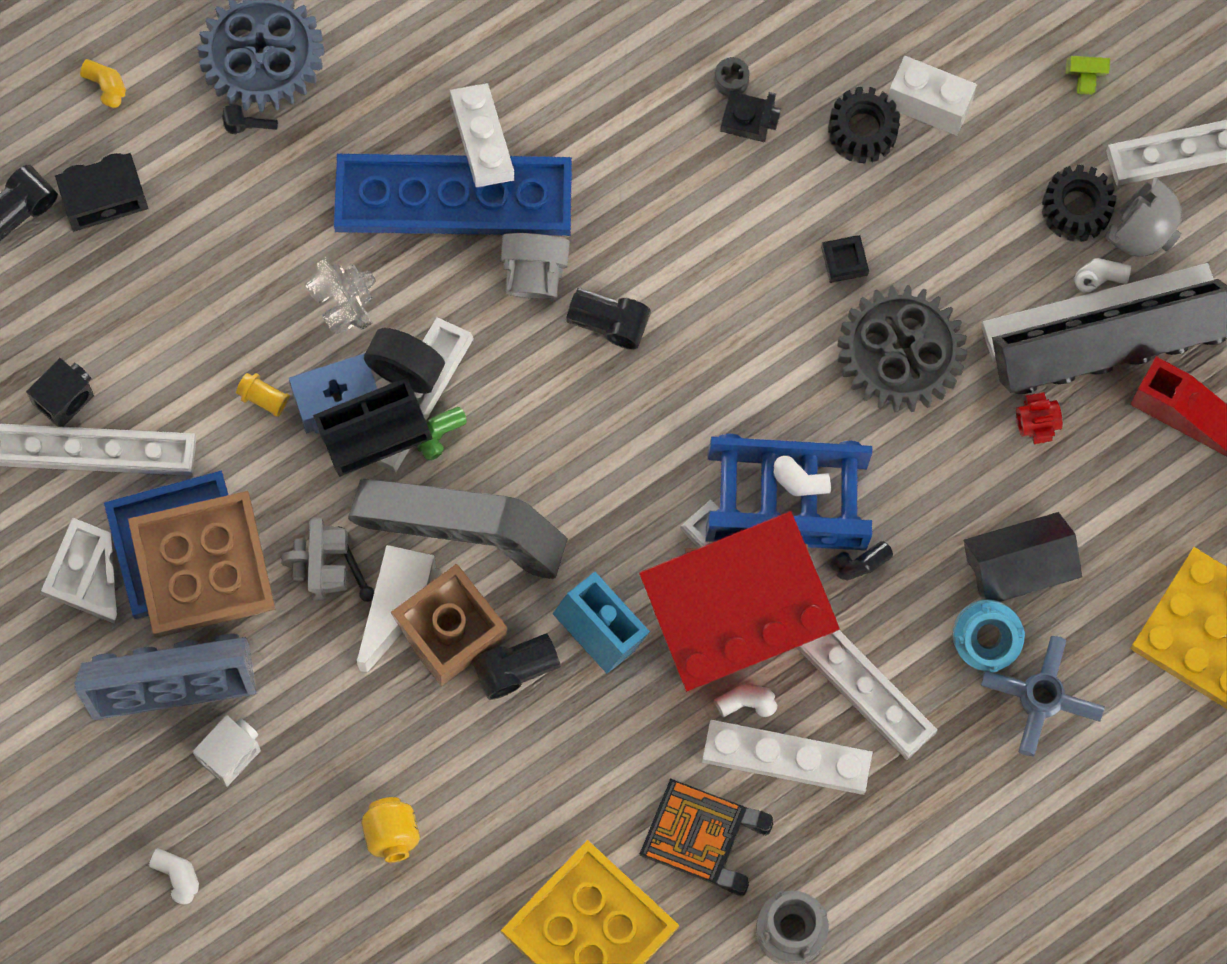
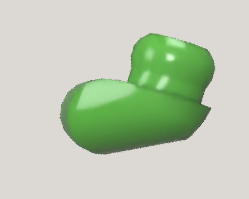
[417,407,467,460]

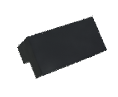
[313,377,433,477]
[963,512,1082,602]

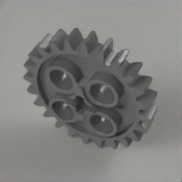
[837,285,967,412]

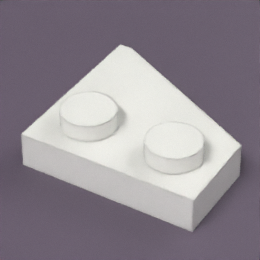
[41,518,117,623]

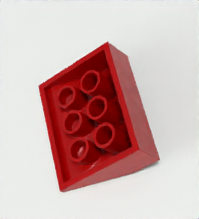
[639,511,840,692]

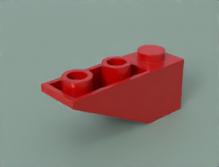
[1130,356,1227,457]

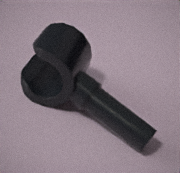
[222,105,278,134]

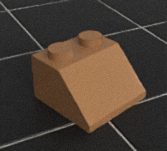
[391,563,507,687]

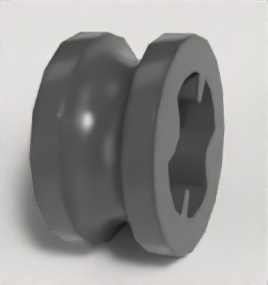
[714,57,750,97]

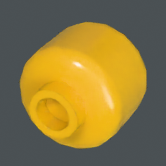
[361,797,420,863]

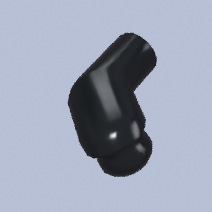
[831,541,893,581]

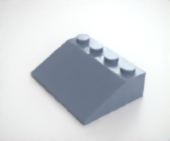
[74,634,256,720]

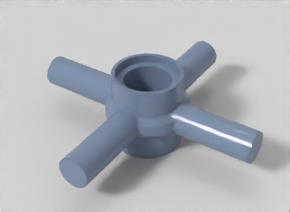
[981,636,1105,756]

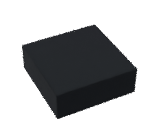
[821,235,869,283]

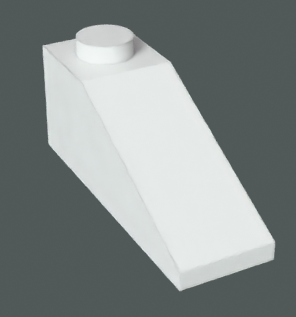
[357,545,441,673]

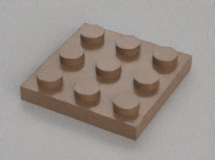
[128,491,276,638]

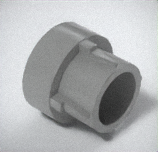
[500,233,570,299]
[756,891,829,964]

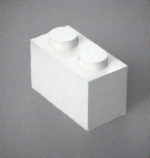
[887,55,977,136]

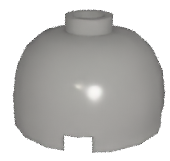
[1105,177,1182,257]

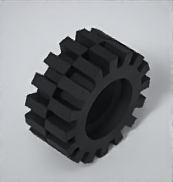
[828,87,900,163]
[1042,165,1116,242]

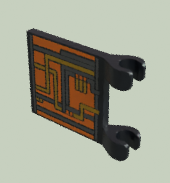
[639,778,773,896]

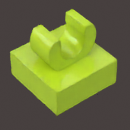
[1065,56,1110,95]

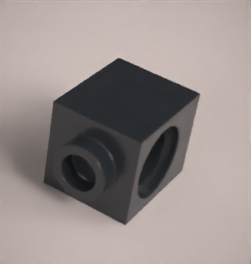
[26,358,94,427]

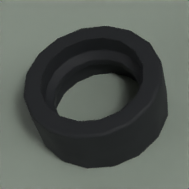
[364,328,445,394]

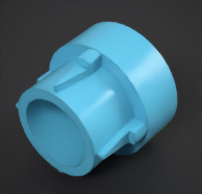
[953,600,1025,672]

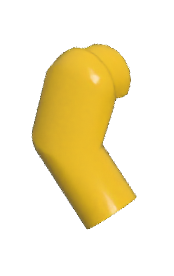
[80,59,126,108]

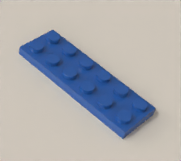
[334,154,572,236]

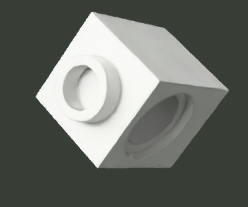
[192,715,261,787]

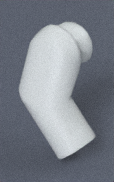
[1074,258,1131,292]
[773,456,831,496]
[714,684,777,717]
[149,848,199,904]

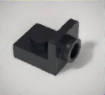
[720,91,781,142]

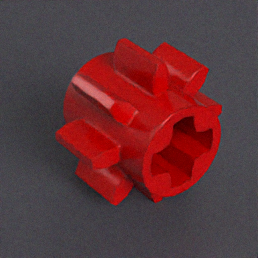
[1016,392,1063,445]

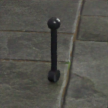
[338,526,375,602]

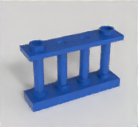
[705,434,872,551]

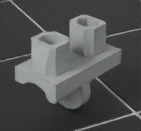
[281,519,348,600]

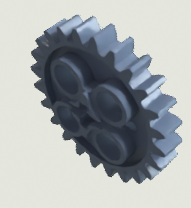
[197,0,325,112]

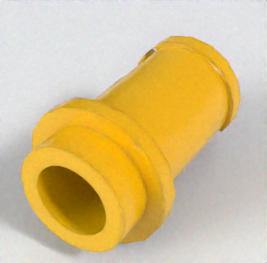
[236,373,290,417]

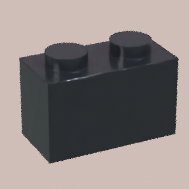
[55,152,149,232]

